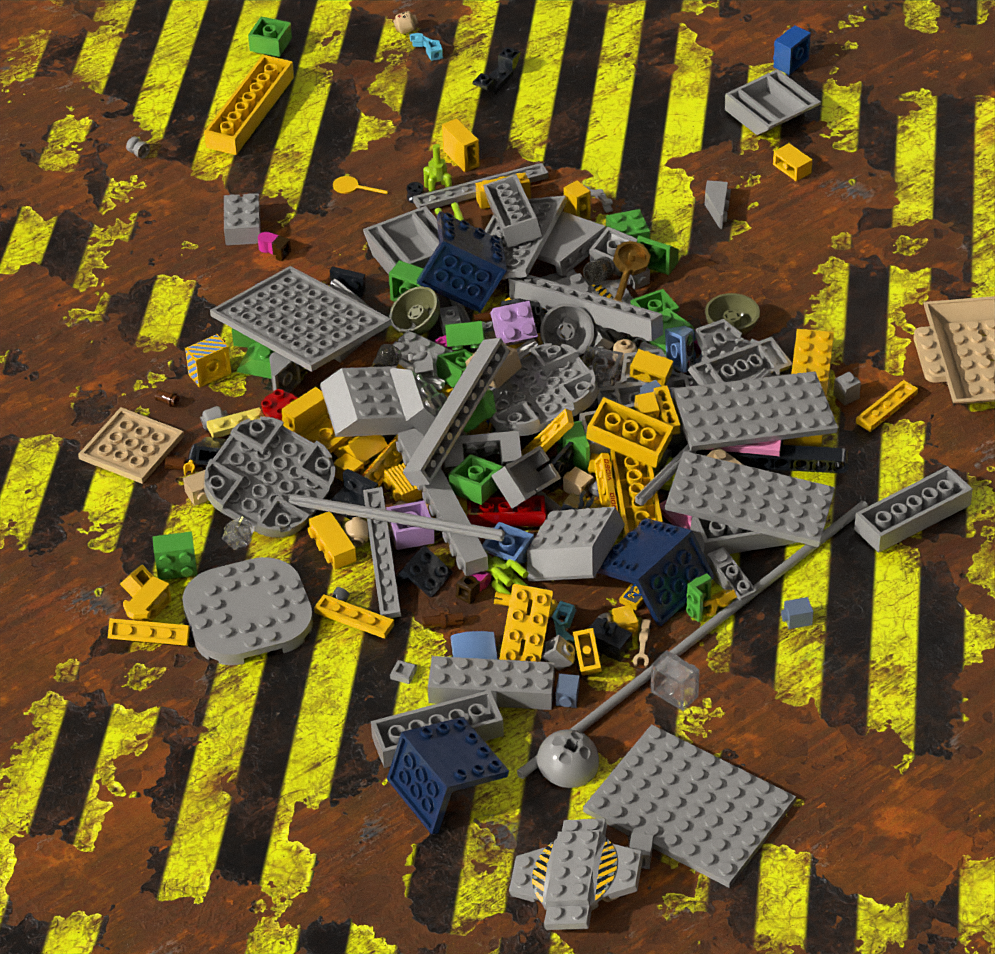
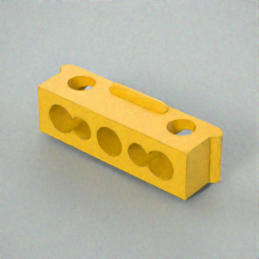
[653,386,680,435]

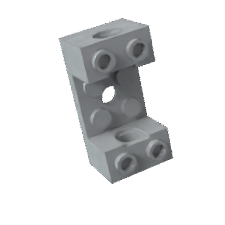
[443,431,522,478]

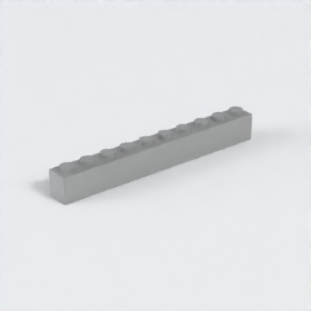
[508,274,663,341]
[403,338,510,486]
[396,428,488,576]

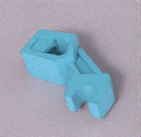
[410,33,443,61]
[552,601,576,644]

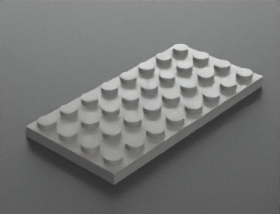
[485,196,567,279]
[670,371,838,451]
[665,451,835,547]

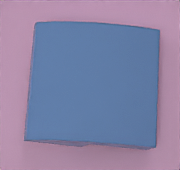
[451,631,497,659]

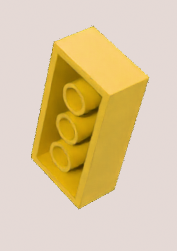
[586,397,674,468]

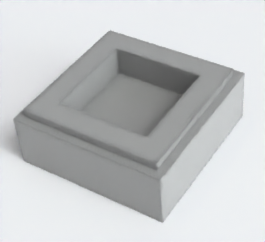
[390,660,417,684]

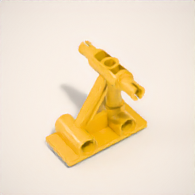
[494,584,575,662]

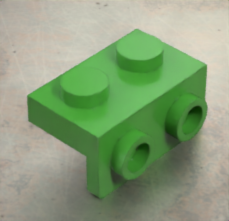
[686,573,712,622]

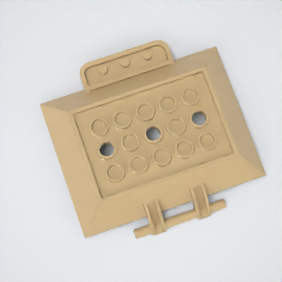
[914,296,995,404]

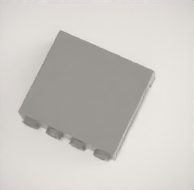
[537,211,606,277]

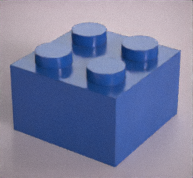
[773,25,811,75]

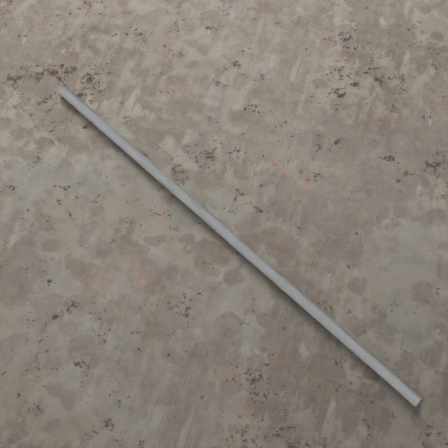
[517,501,868,779]

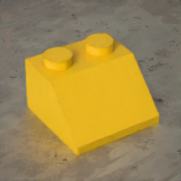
[333,435,388,466]

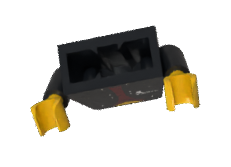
[183,437,227,476]

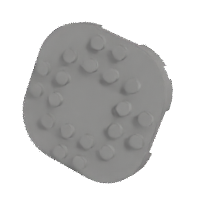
[488,343,599,436]
[204,416,335,537]
[183,557,313,665]

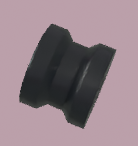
[406,182,424,203]

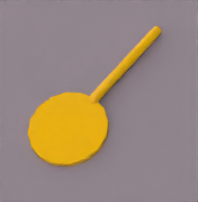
[333,176,388,194]

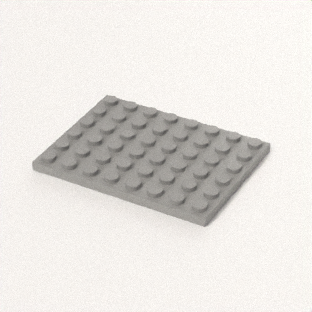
[210,266,392,372]
[583,724,796,888]

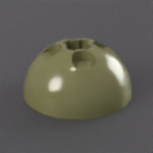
[390,286,440,335]
[705,293,760,337]

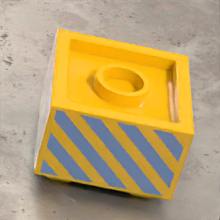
[185,334,231,388]

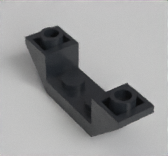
[473,46,521,94]

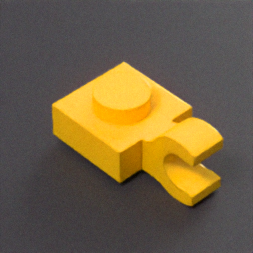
[703,589,737,616]

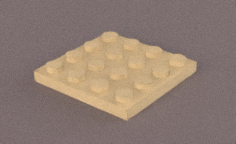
[78,407,184,484]

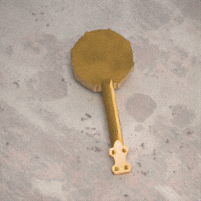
[613,240,651,302]

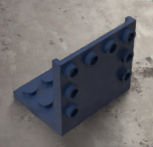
[417,211,507,313]
[597,518,715,626]
[387,717,509,835]

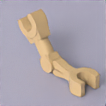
[633,619,651,668]

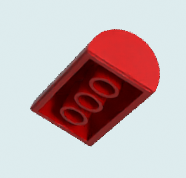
[467,495,546,528]

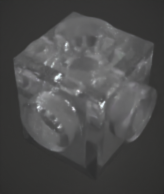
[222,515,255,551]

